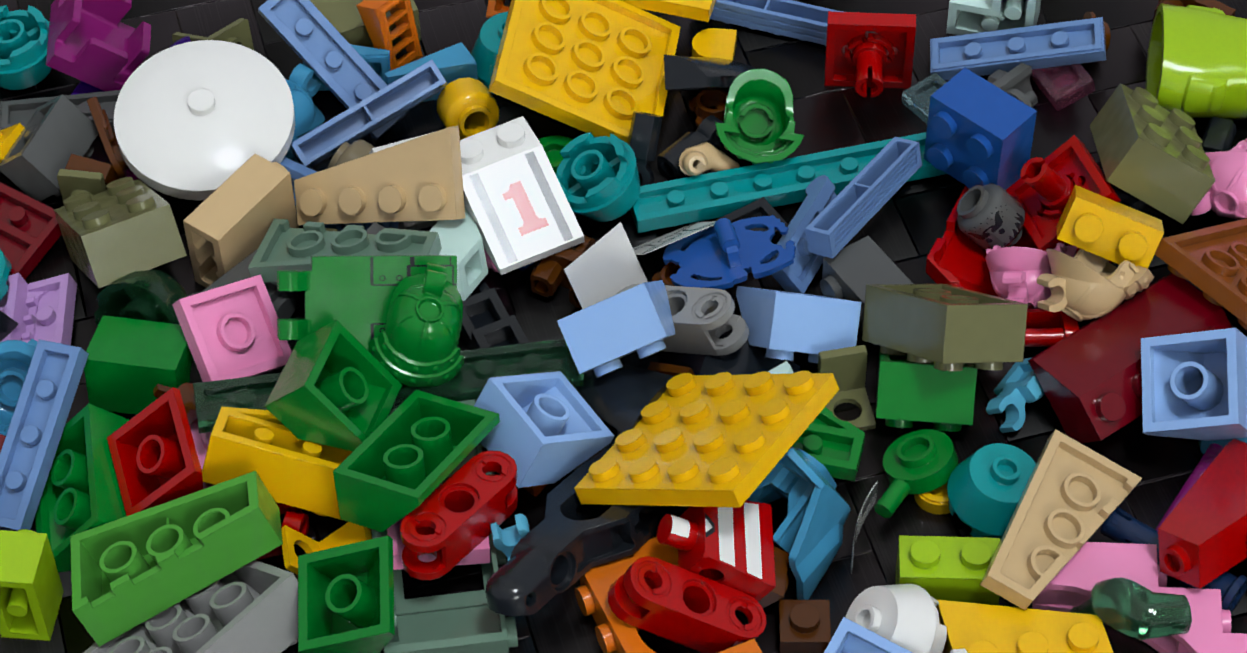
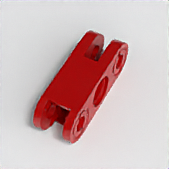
[400,450,518,580]
[608,556,766,653]

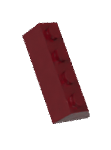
[1028,273,1232,444]

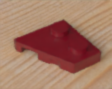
[0,182,62,280]

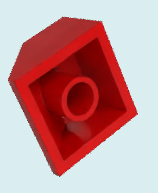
[107,387,203,516]

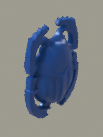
[663,215,796,290]

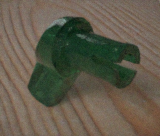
[1069,577,1192,640]

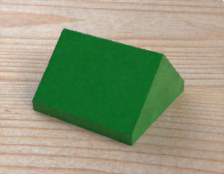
[84,315,193,415]

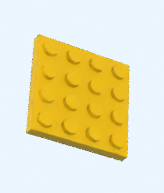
[488,0,681,143]
[574,371,840,507]

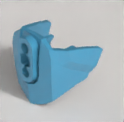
[746,447,851,600]

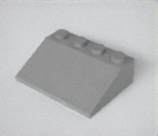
[83,560,298,653]

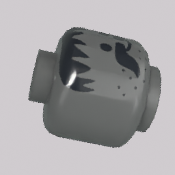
[957,183,1025,250]

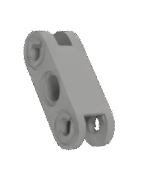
[616,284,749,356]

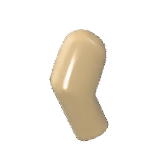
[679,142,740,176]

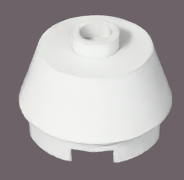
[845,584,947,653]

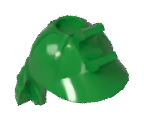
[715,68,804,165]
[368,263,464,387]

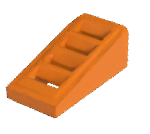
[356,0,423,70]

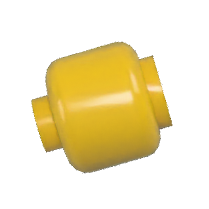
[437,77,499,140]

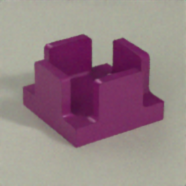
[46,0,151,91]

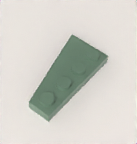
[248,218,442,285]

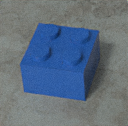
[924,67,1037,190]

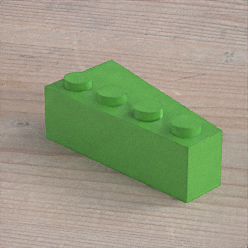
[70,471,283,647]

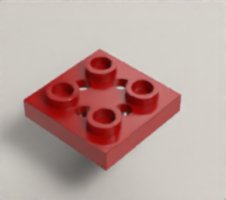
[824,11,916,98]
[1006,135,1121,252]

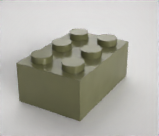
[1090,83,1215,224]
[54,177,187,288]
[862,284,1028,371]

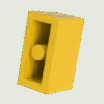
[1056,185,1164,269]

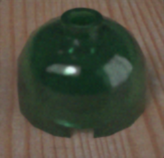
[94,268,188,327]

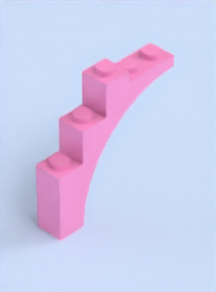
[1032,542,1247,653]

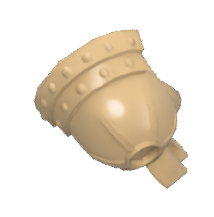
[1037,249,1154,322]

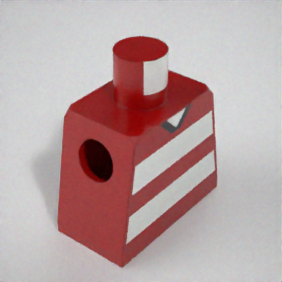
[657,501,776,602]

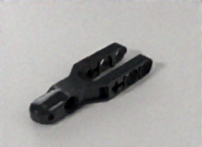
[485,435,686,616]

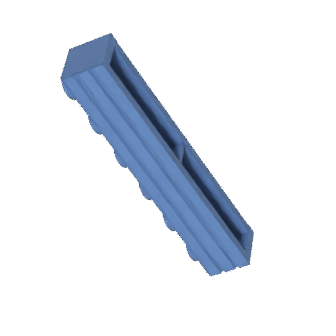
[710,0,844,46]
[290,59,447,169]
[805,137,922,259]

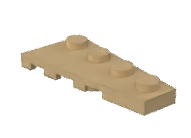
[294,126,465,225]
[980,429,1142,610]

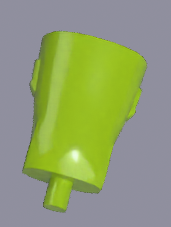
[1145,3,1247,118]

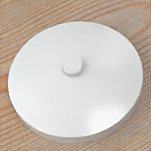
[114,40,295,201]

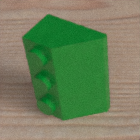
[333,390,500,532]
[35,403,129,573]

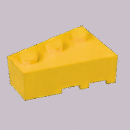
[202,406,352,520]
[936,600,1113,653]

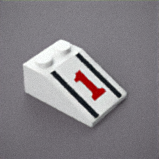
[460,116,585,275]

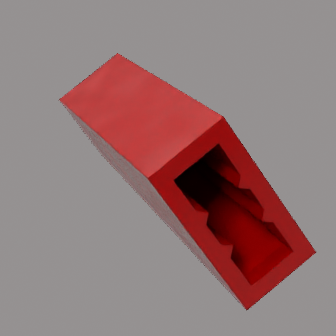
[1158,438,1247,589]

